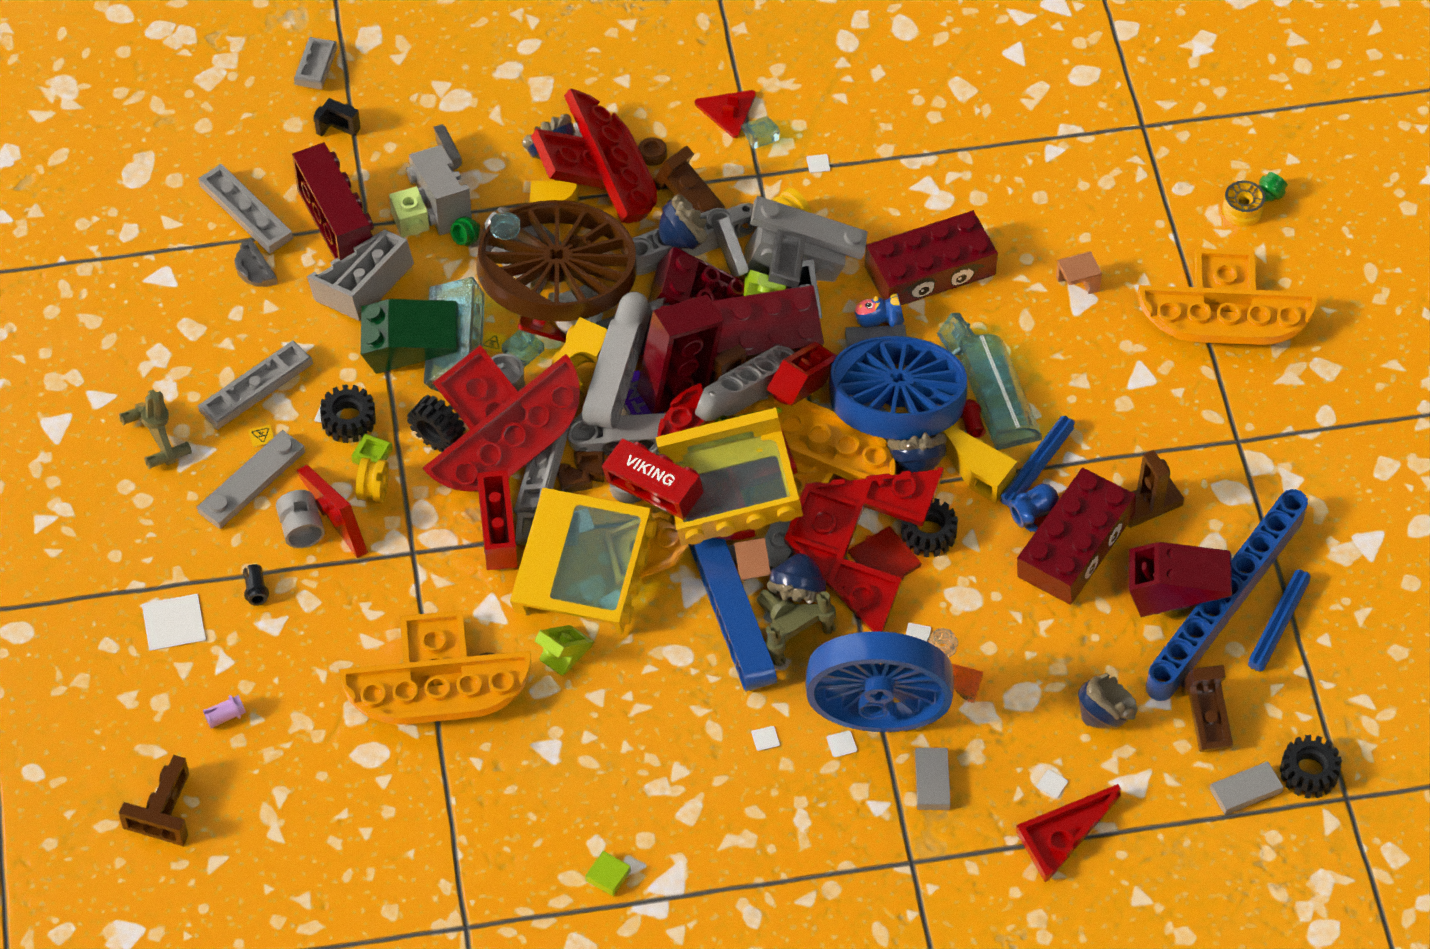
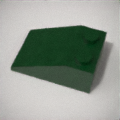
[361,299,458,374]

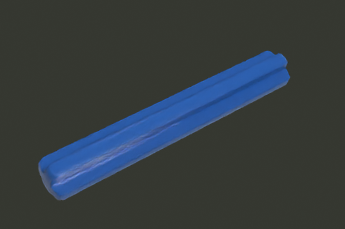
[1000,415,1075,507]
[1248,569,1311,672]

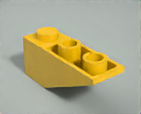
[941,424,1017,504]

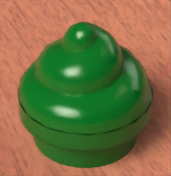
[1259,172,1288,202]
[450,217,480,246]

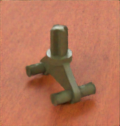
[119,389,192,469]
[757,589,836,666]

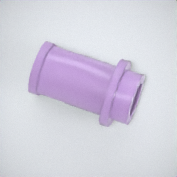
[203,695,246,729]

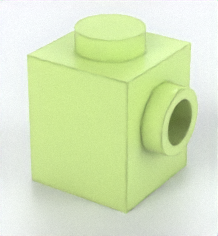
[389,186,429,238]

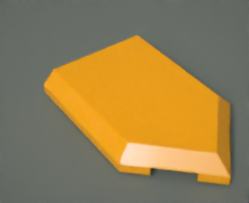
[604,511,688,587]

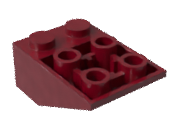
[648,247,745,305]
[1129,542,1232,617]

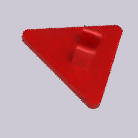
[695,90,756,138]
[517,316,567,343]

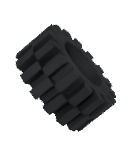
[320,385,376,443]
[407,395,465,452]
[901,498,958,557]
[1280,735,1342,798]

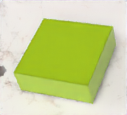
[351,433,393,465]
[585,851,631,896]

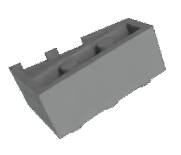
[406,145,472,236]
[743,227,846,282]
[307,229,414,321]

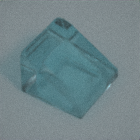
[741,116,780,149]

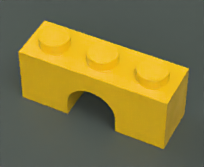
[552,317,607,419]

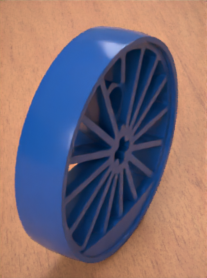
[829,336,968,440]
[806,631,954,732]

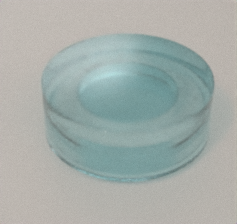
[490,212,520,240]

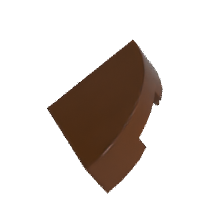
[574,451,604,482]
[557,463,592,493]

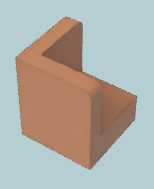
[1056,251,1102,294]
[734,538,771,581]

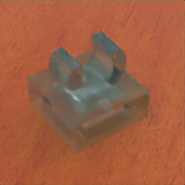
[936,313,978,355]
[502,329,544,367]

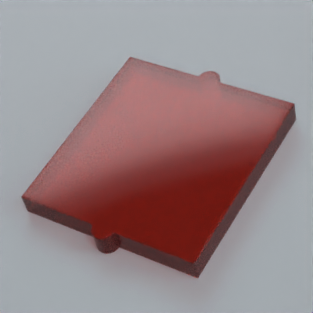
[848,526,922,581]

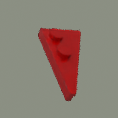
[297,465,368,558]
[1016,784,1121,882]

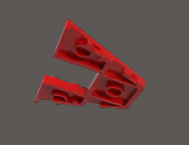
[784,467,944,632]

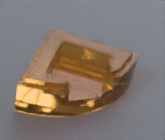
[952,664,983,704]

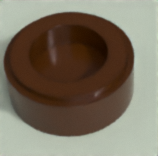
[638,137,667,166]

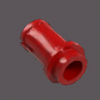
[960,399,986,438]

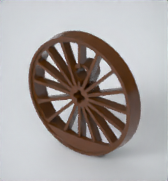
[476,200,637,322]

